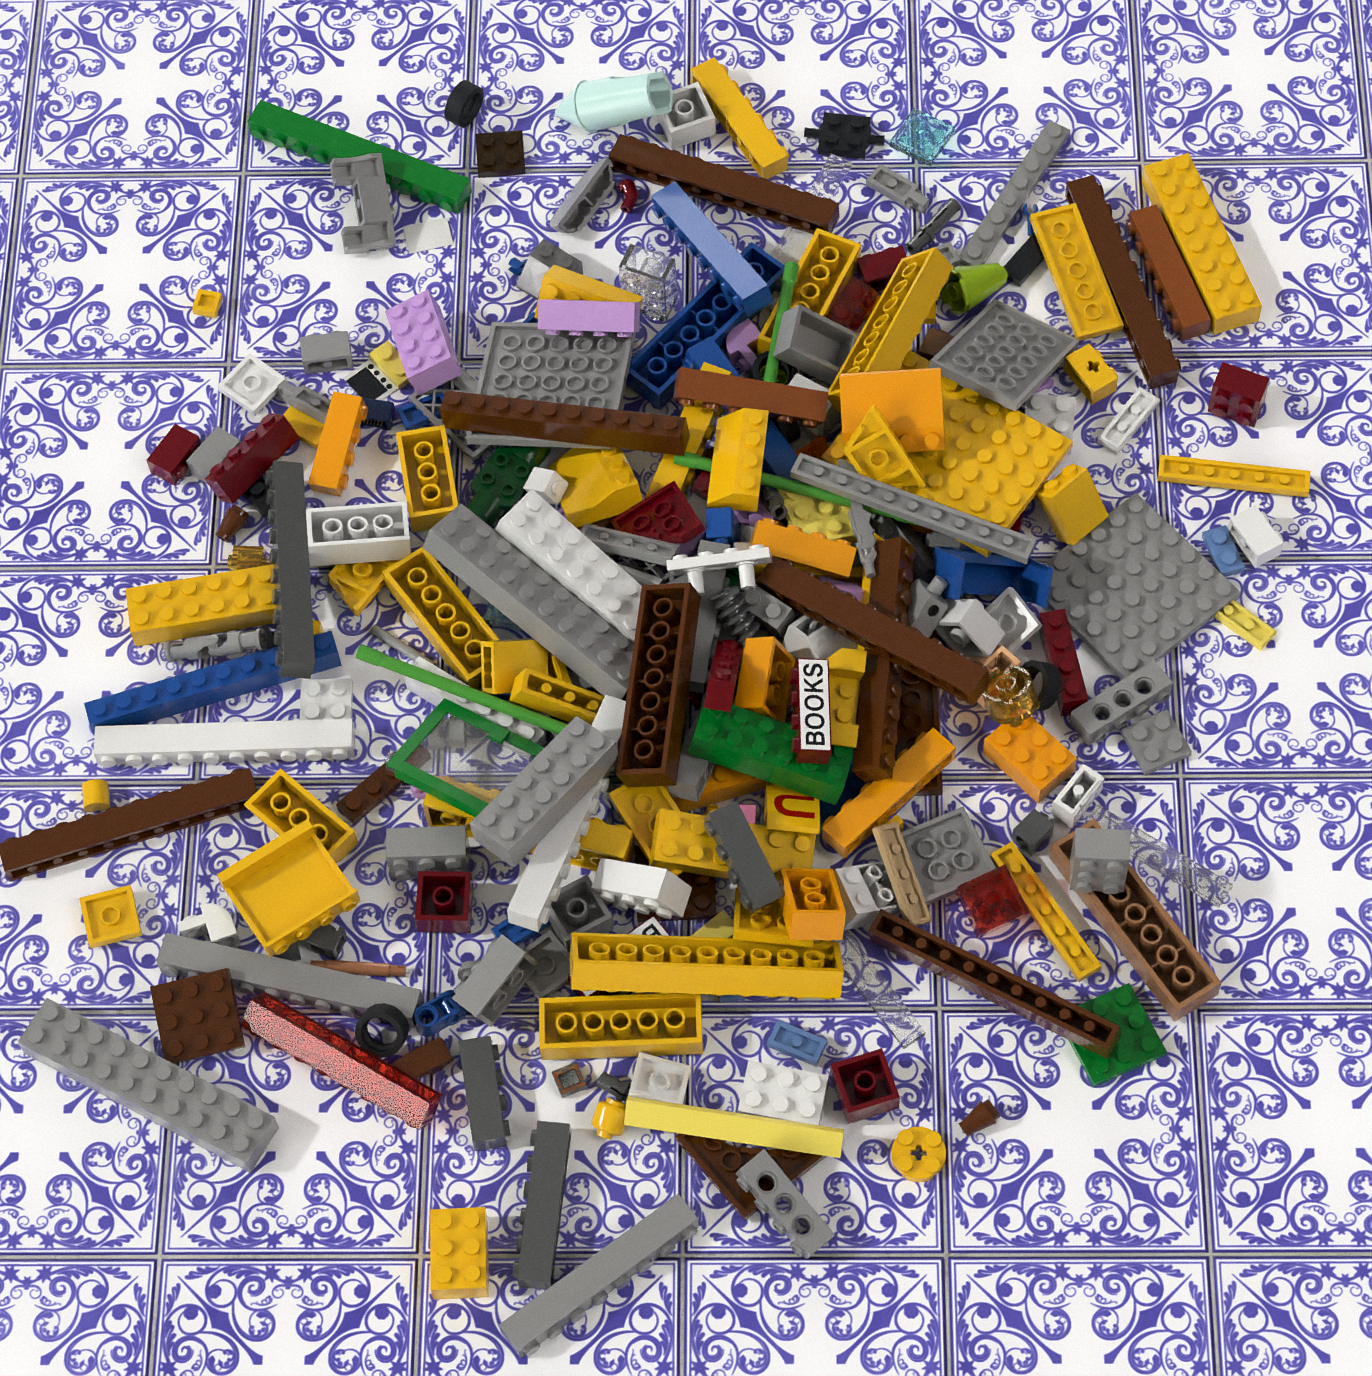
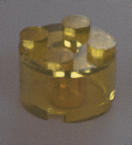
[982,666,1040,727]

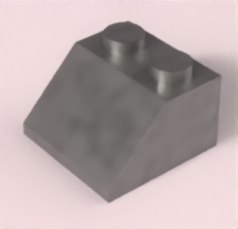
[516,239,583,301]

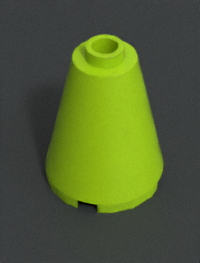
[940,263,1008,315]

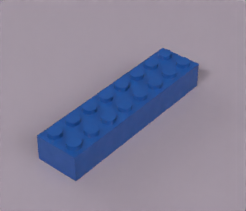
[626,242,785,410]

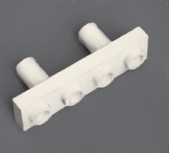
[666,545,772,596]

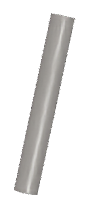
[370,624,436,666]

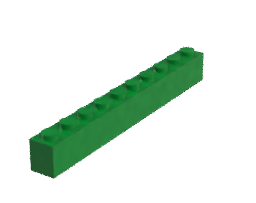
[247,100,472,213]

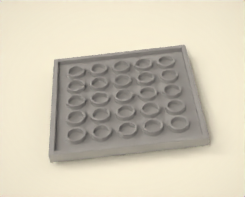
[466,322,636,449]
[1044,493,1241,680]

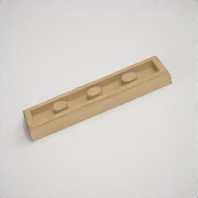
[872,822,932,926]

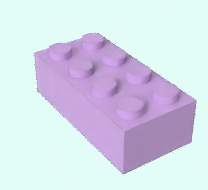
[385,289,463,396]

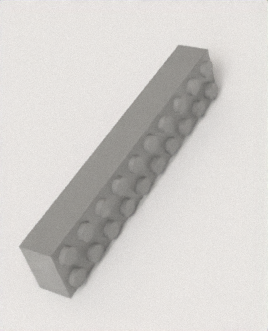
[422,503,634,701]
[18,998,279,1173]

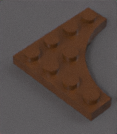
[675,1133,827,1221]

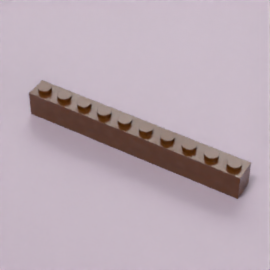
[608,134,840,234]
[1065,175,1181,390]
[439,390,690,456]
[852,536,915,783]
[756,556,991,706]
[0,768,257,882]
[868,909,1121,1059]

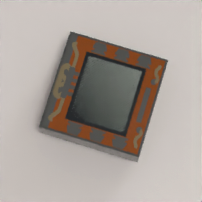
[552,1062,587,1098]

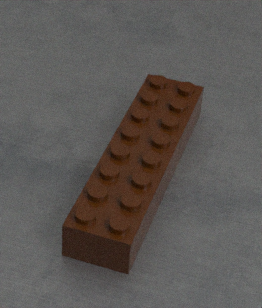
[616,582,701,787]

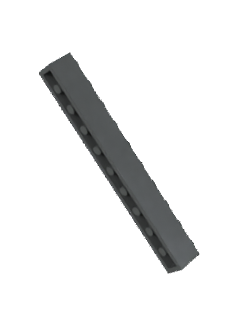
[265,460,315,679]

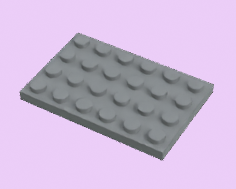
[928,299,1080,411]

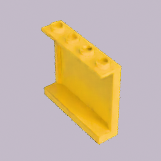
[217,819,360,957]

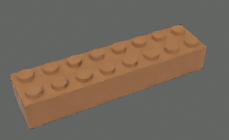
[1049,818,1222,1022]

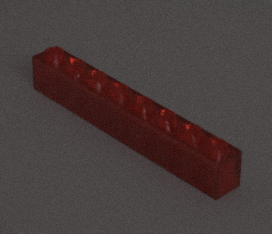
[241,991,442,1130]

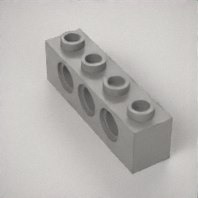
[1069,660,1173,746]
[735,1149,835,1259]

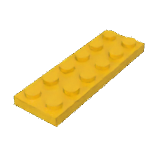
[1029,203,1124,341]

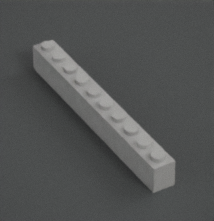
[156,933,423,1028]

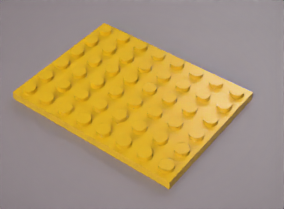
[821,350,1073,558]

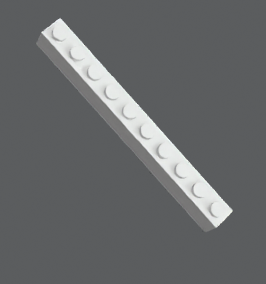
[507,695,626,932]
[93,718,355,767]

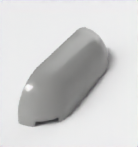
[550,157,615,233]

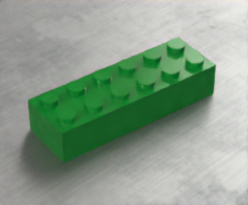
[686,700,854,805]

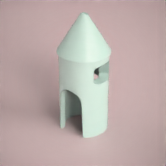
[555,71,673,133]

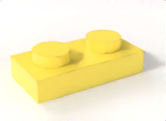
[369,340,410,390]

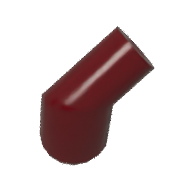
[618,179,639,213]

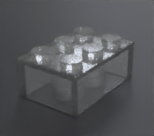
[619,244,678,322]

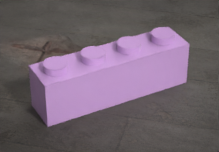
[538,299,640,337]

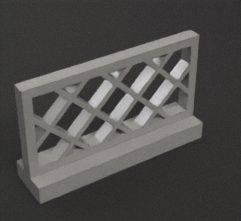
[408,366,494,462]
[580,523,680,584]

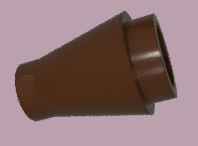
[215,504,249,543]
[958,1099,1000,1137]

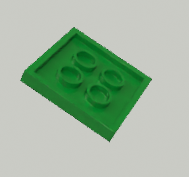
[1068,983,1167,1087]

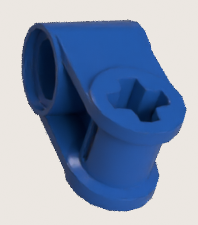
[414,990,467,1037]

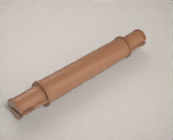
[310,959,406,977]

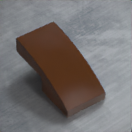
[391,1037,454,1088]

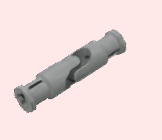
[164,628,267,663]

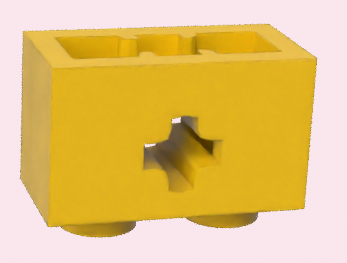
[1064,343,1118,405]

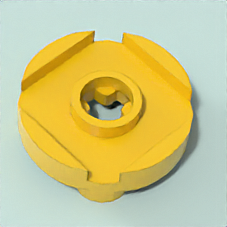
[891,1127,946,1182]

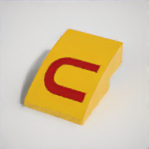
[763,781,820,834]

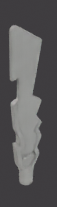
[838,459,877,579]

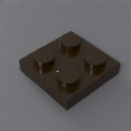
[475,130,526,178]

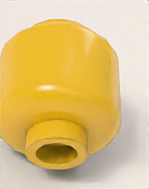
[591,1097,627,1140]

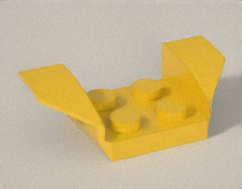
[827,648,867,748]

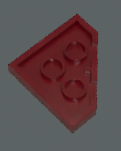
[611,481,706,543]

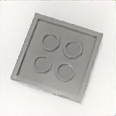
[901,806,998,905]

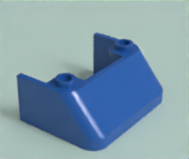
[932,546,1054,608]

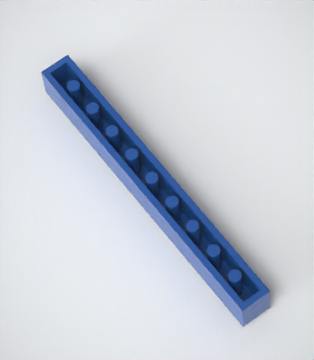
[84,630,342,735]

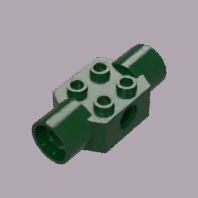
[466,446,551,529]

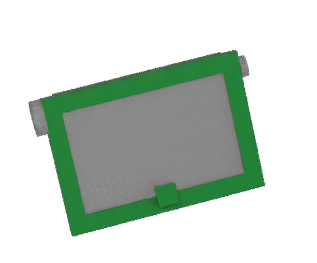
[385,698,544,817]

